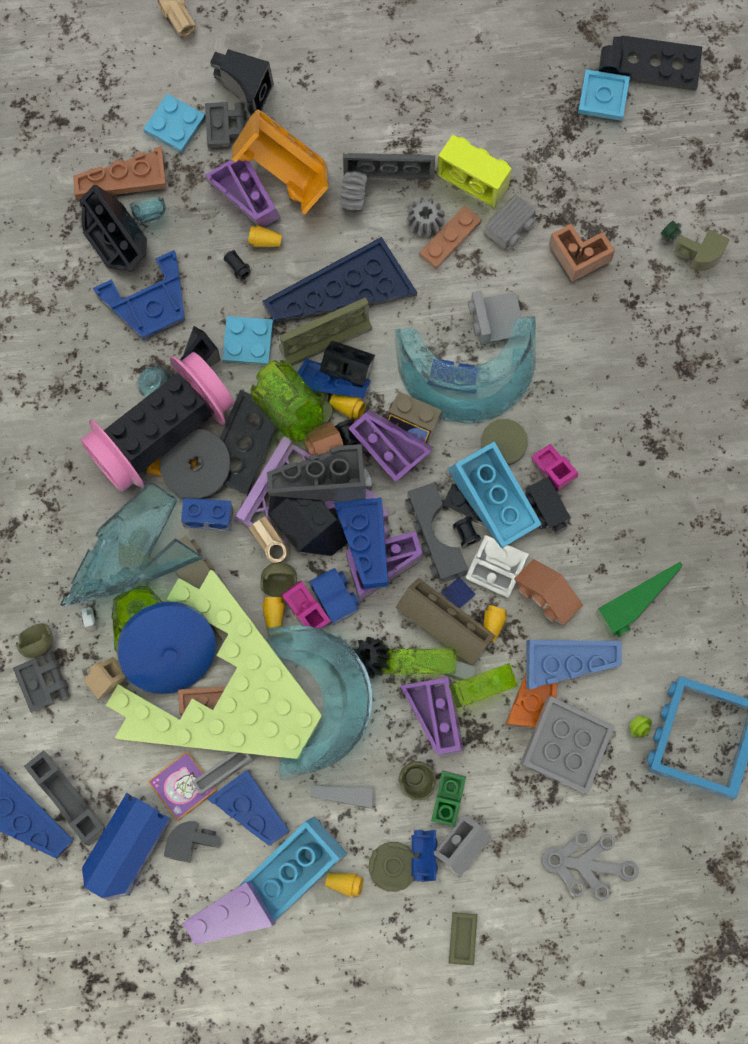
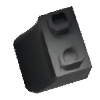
[210,49,274,116]

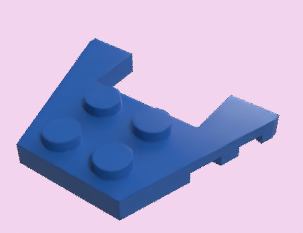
[93,250,185,340]

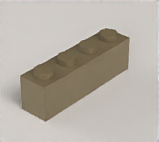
[396,578,495,666]

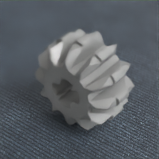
[340,171,367,211]
[406,197,445,237]

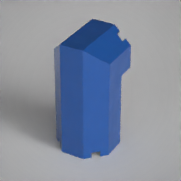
[82,793,171,901]

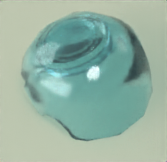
[129,197,166,223]
[137,366,172,398]

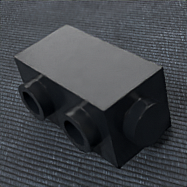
[526,477,571,534]

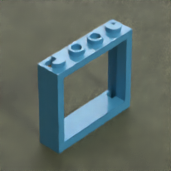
[646,676,748,800]

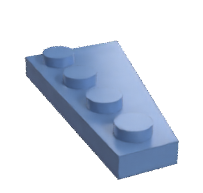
[526,640,621,689]

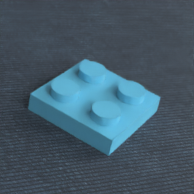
[578,69,630,121]
[143,94,206,153]
[222,316,273,366]

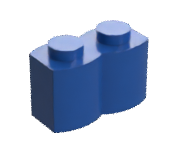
[309,568,360,626]

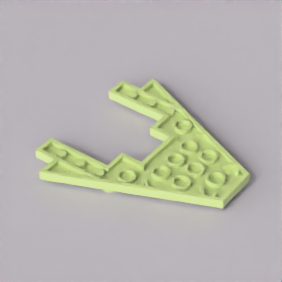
[106,570,323,759]

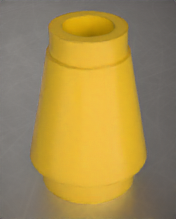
[248,225,282,247]
[329,394,366,420]
[262,597,286,631]
[483,605,508,642]
[325,872,364,898]

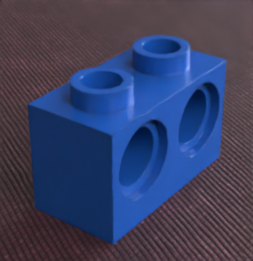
[181,498,233,531]

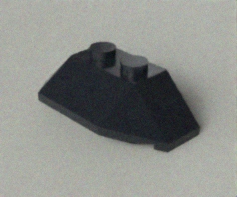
[80,185,147,271]
[268,496,348,556]

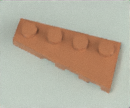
[73,146,167,200]

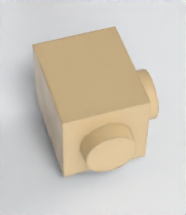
[83,657,126,699]

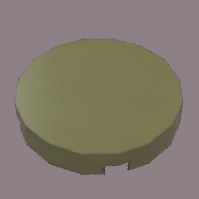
[481,419,528,465]
[369,842,416,892]

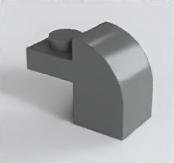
[164,821,221,863]

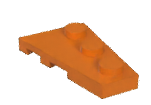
[505,674,557,728]

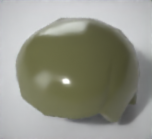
[260,562,297,597]
[16,623,53,658]
[398,761,436,800]

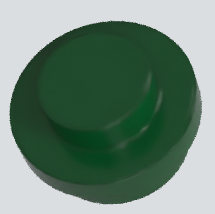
[661,221,682,242]

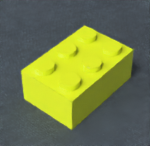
[437,134,512,208]

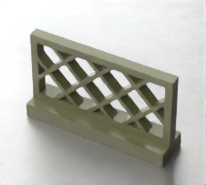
[279,297,372,367]

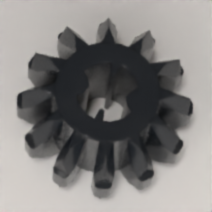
[349,637,392,679]

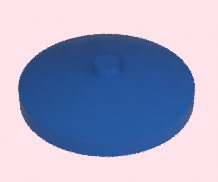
[117,602,216,694]

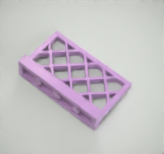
[234,437,310,543]

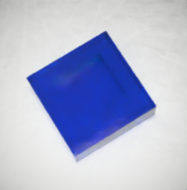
[441,577,476,609]

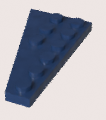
[262,237,417,323]

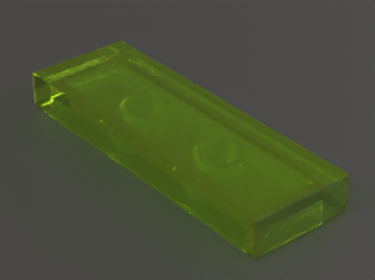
[382,648,456,675]
[449,663,518,709]

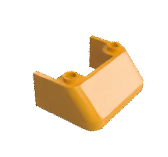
[232,110,328,215]

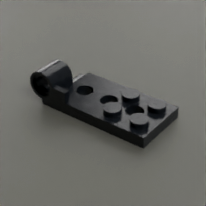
[599,36,702,91]
[220,390,290,495]

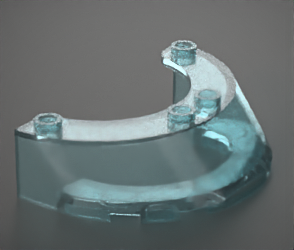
[395,316,536,424]
[267,626,372,780]

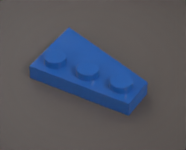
[291,359,371,399]
[207,770,290,846]

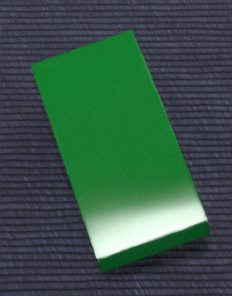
[431,771,466,827]

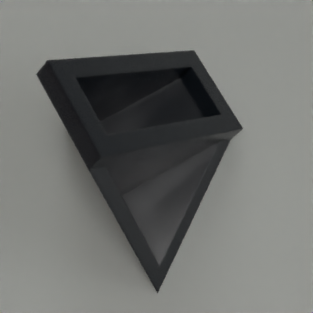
[180,326,221,367]

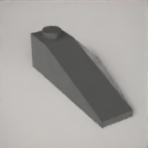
[267,444,366,502]

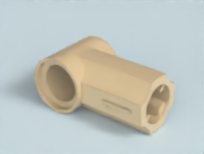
[157,0,196,37]
[249,516,290,563]

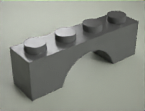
[405,482,468,584]
[24,750,106,846]

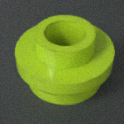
[629,715,652,738]

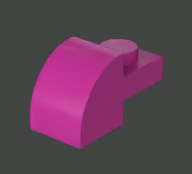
[531,444,578,491]
[281,581,331,636]

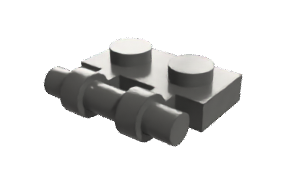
[205,102,247,148]
[13,652,70,713]

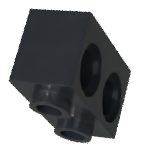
[319,340,375,386]

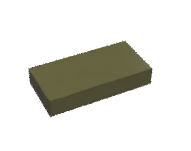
[448,912,478,966]

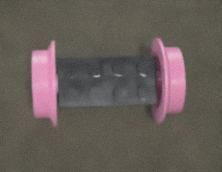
[80,352,234,493]

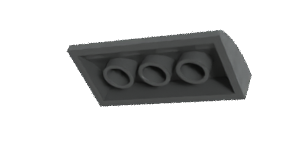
[343,153,435,180]

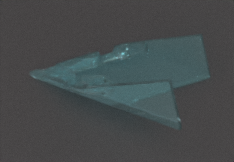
[60,481,203,607]

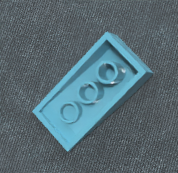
[447,442,542,548]
[237,817,347,921]

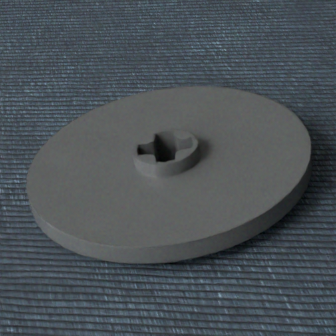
[160,429,231,499]

